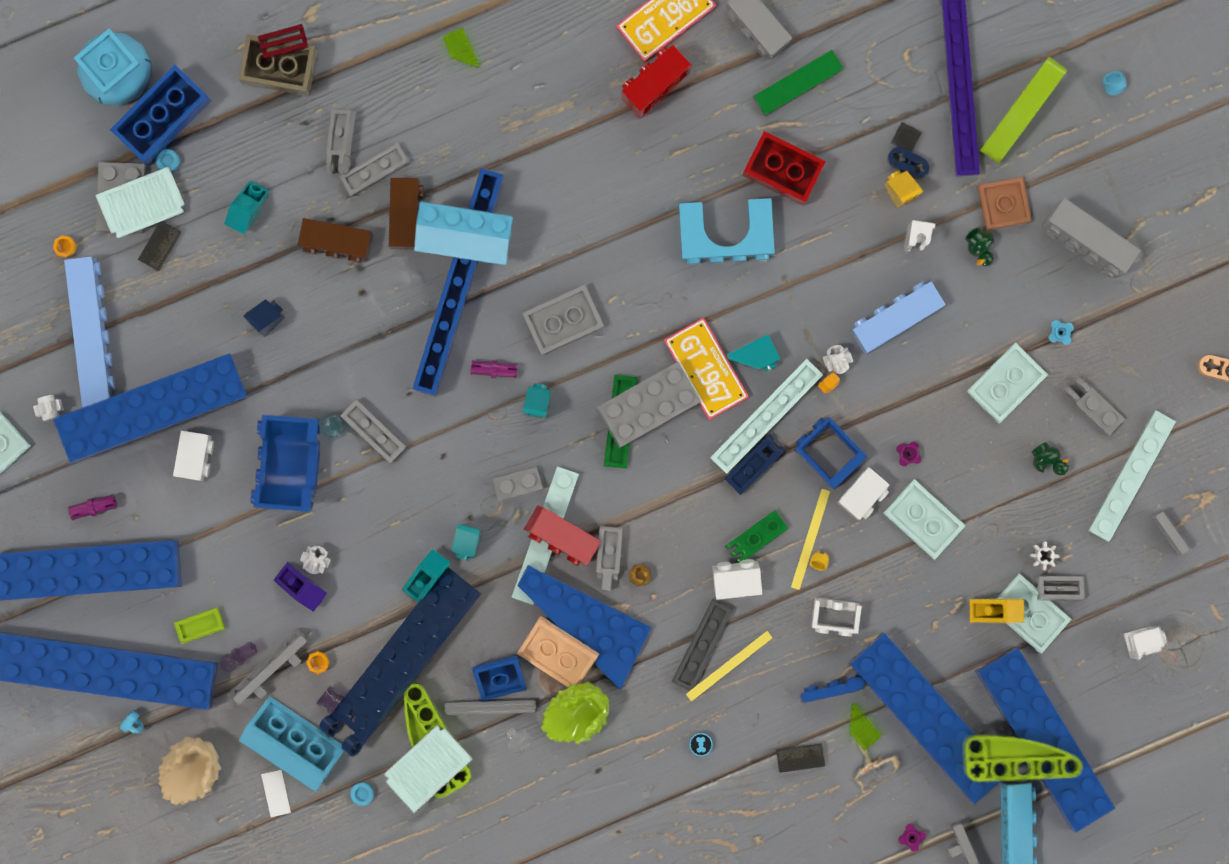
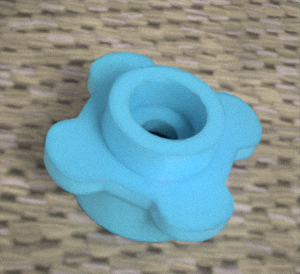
[1048,320,1074,345]

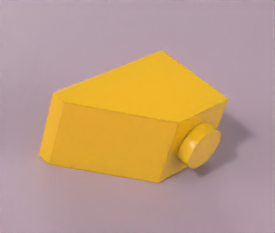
[884,171,923,209]
[969,599,1024,623]

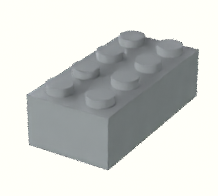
[1041,198,1141,278]
[596,362,701,448]

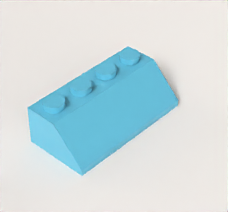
[414,202,514,266]
[239,696,344,792]
[1000,781,1037,864]

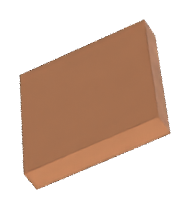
[977,177,1032,231]

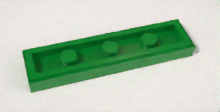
[753,50,844,116]
[604,375,637,469]

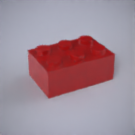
[621,44,692,119]
[742,131,826,206]

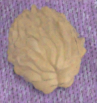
[158,737,221,805]

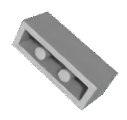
[726,0,792,60]

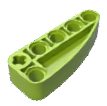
[980,56,1068,164]
[404,683,472,798]
[963,735,1082,781]

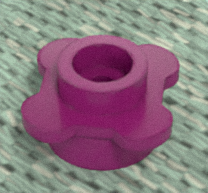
[896,441,921,467]
[898,824,926,852]

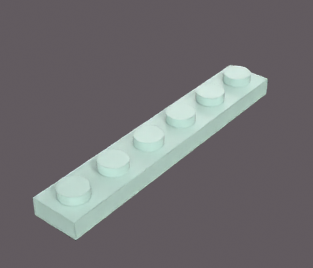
[710,359,823,474]
[1088,410,1176,542]
[512,467,579,605]

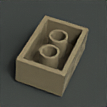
[238,34,318,96]

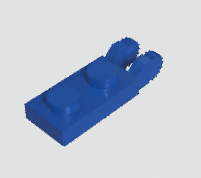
[800,676,865,703]

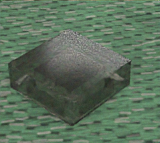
[891,122,922,152]

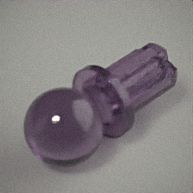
[220,642,257,672]

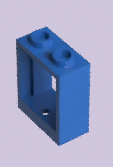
[794,417,867,489]

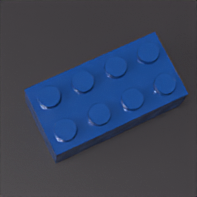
[110,64,211,166]

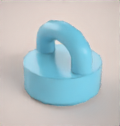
[1102,71,1127,96]
[119,710,144,734]

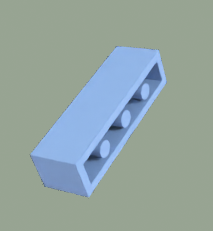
[851,281,946,355]

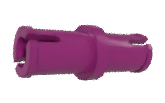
[470,360,518,379]
[68,494,117,520]

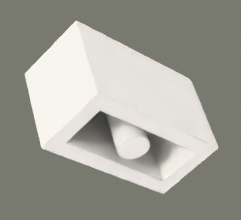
[173,431,214,481]
[837,467,889,520]
[712,559,762,600]

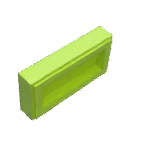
[173,607,226,644]

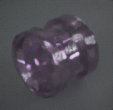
[316,686,345,715]

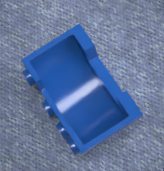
[250,415,320,512]

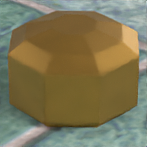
[629,564,651,587]

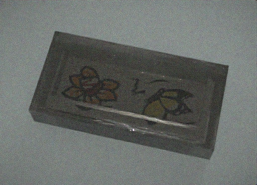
[138,221,182,272]
[776,743,825,773]

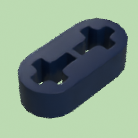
[888,147,930,179]

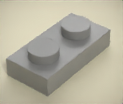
[492,467,543,501]

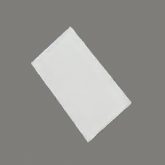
[261,770,291,817]

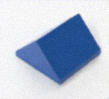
[472,655,527,701]

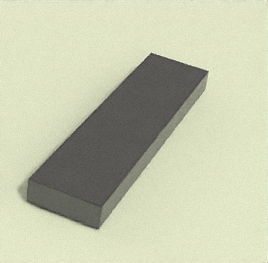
[671,599,733,691]

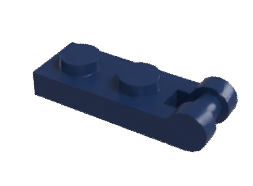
[724,434,785,495]

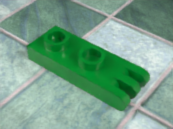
[725,510,789,563]

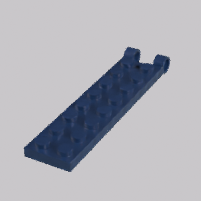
[319,567,481,757]

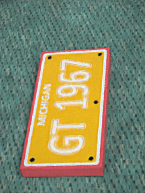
[616,0,716,63]
[663,317,749,420]

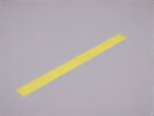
[791,489,830,590]
[686,631,773,701]

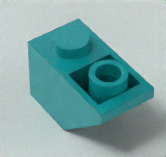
[224,180,270,235]

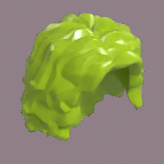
[541,682,609,744]

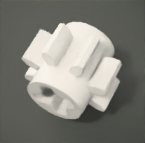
[823,345,853,374]
[33,395,64,422]
[1029,541,1060,570]
[300,546,331,574]

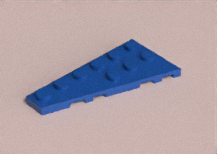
[517,565,652,689]

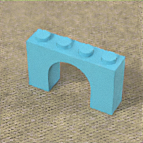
[679,198,775,265]

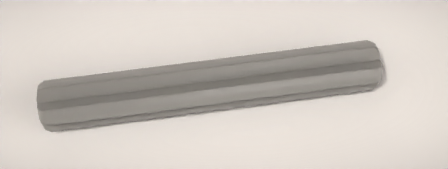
[444,700,536,715]

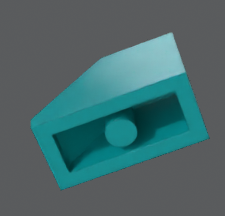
[726,334,780,372]
[522,383,551,419]
[452,524,482,561]
[401,549,451,603]

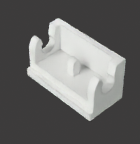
[904,220,935,252]

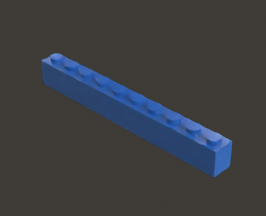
[412,168,504,397]

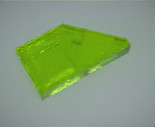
[442,27,480,68]
[849,703,882,751]

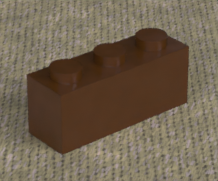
[389,178,424,250]
[298,218,373,263]

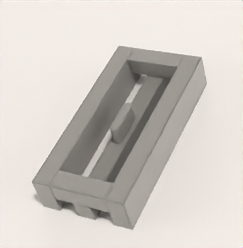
[1151,511,1190,555]
[1036,576,1085,601]

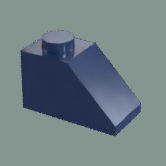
[243,299,285,337]

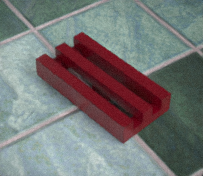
[257,24,309,60]

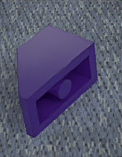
[273,562,327,612]

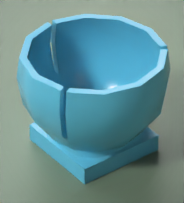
[74,28,152,106]

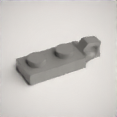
[596,526,623,591]

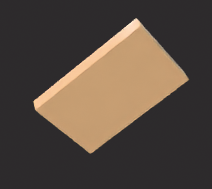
[517,616,599,687]

